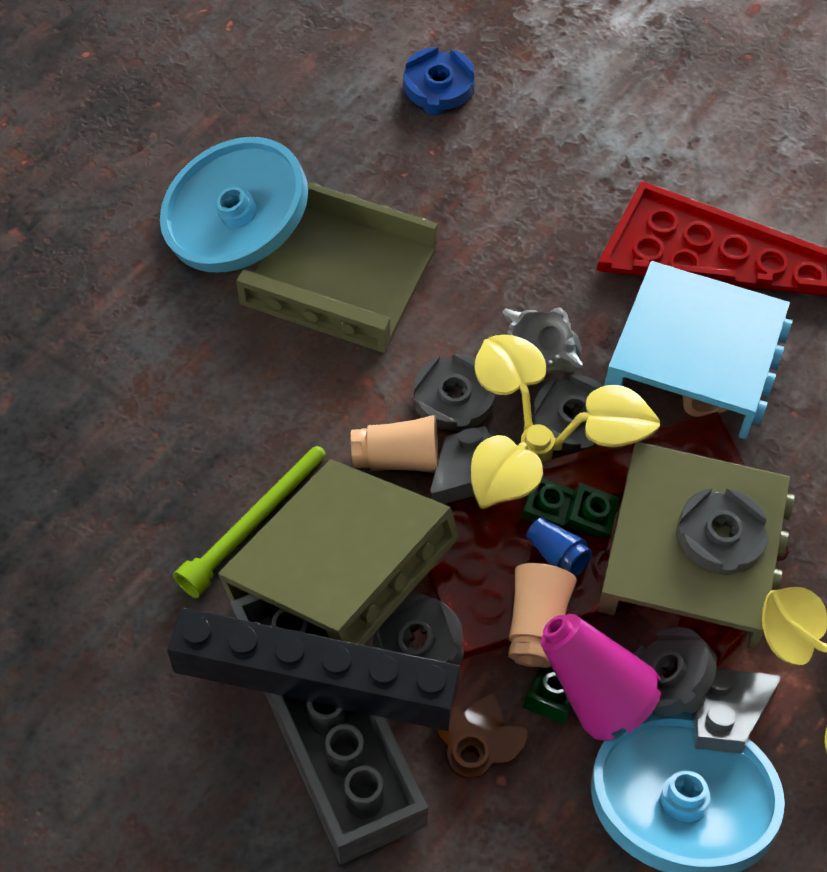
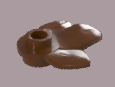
[436,694,528,779]

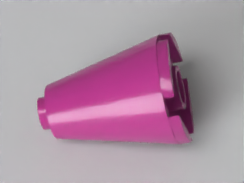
[541,614,661,741]

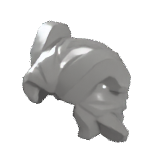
[502,307,583,374]

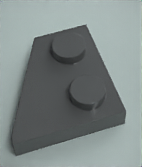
[430,426,491,504]
[692,669,780,754]

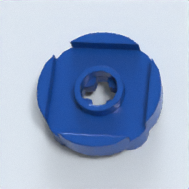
[403,47,474,115]

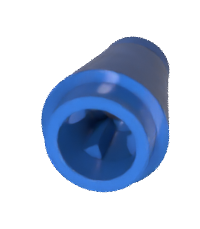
[526,518,592,577]

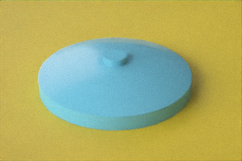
[160,137,308,273]
[591,712,785,872]

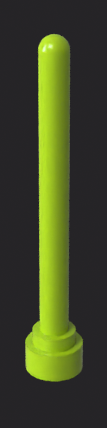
[173,446,325,598]

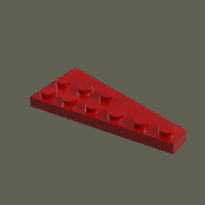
[597,180,827,296]

